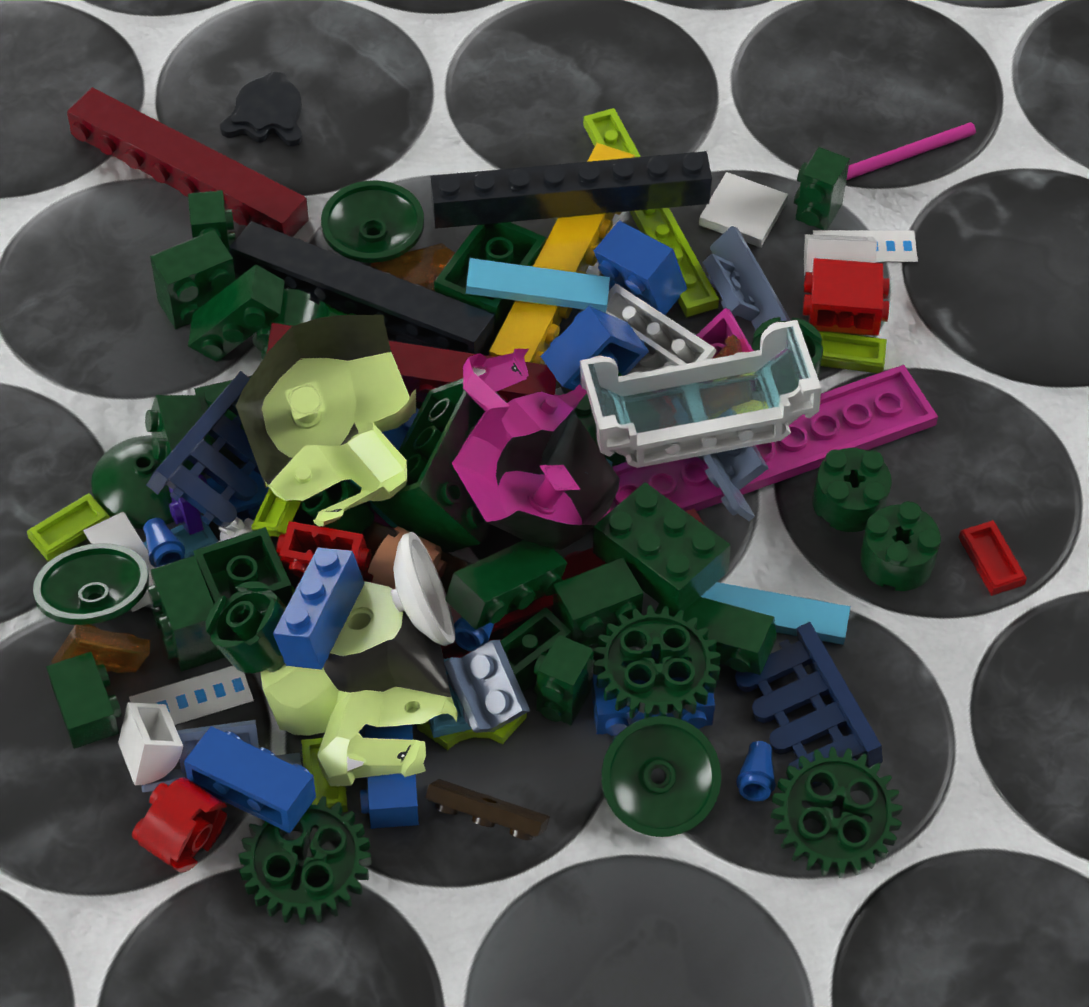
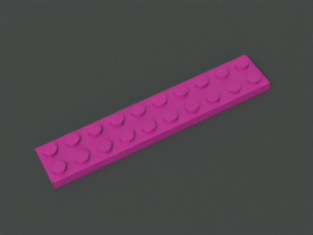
[599,365,938,521]

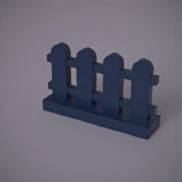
[146,371,261,527]
[735,622,883,788]

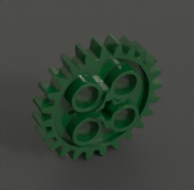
[593,605,721,719]
[771,747,903,878]
[238,796,372,925]

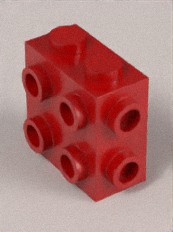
[803,258,890,336]
[276,521,374,589]

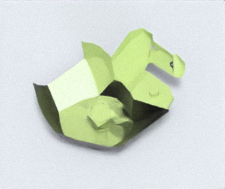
[236,315,416,526]
[261,581,458,786]

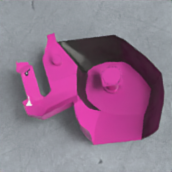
[452,349,620,550]

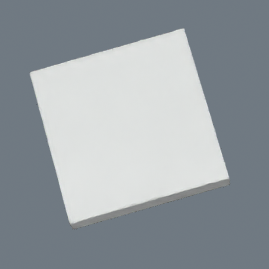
[699,172,788,248]

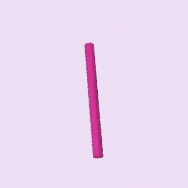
[847,122,976,180]

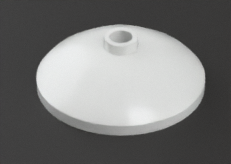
[391,532,455,646]

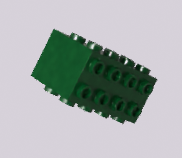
[372,378,507,553]

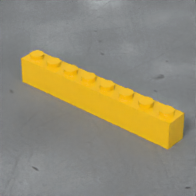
[489,143,635,364]

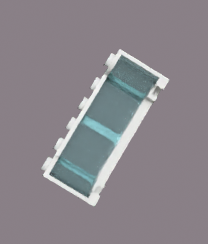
[580,320,821,468]

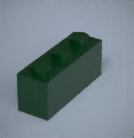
[188,265,285,362]
[445,540,568,630]
[655,597,777,675]

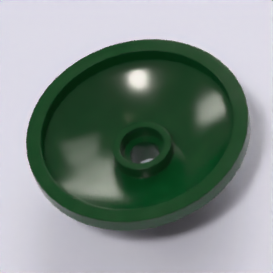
[321,180,424,263]
[91,435,174,529]
[33,543,149,626]
[601,716,721,837]

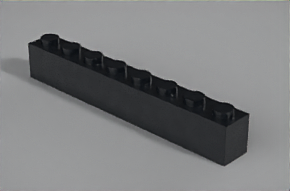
[430,151,712,229]
[229,221,495,355]

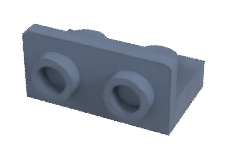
[444,640,530,733]

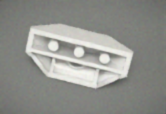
[606,284,717,375]

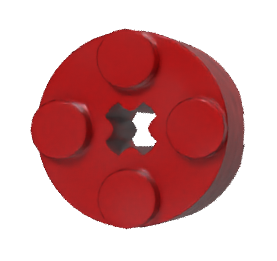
[132,777,227,873]

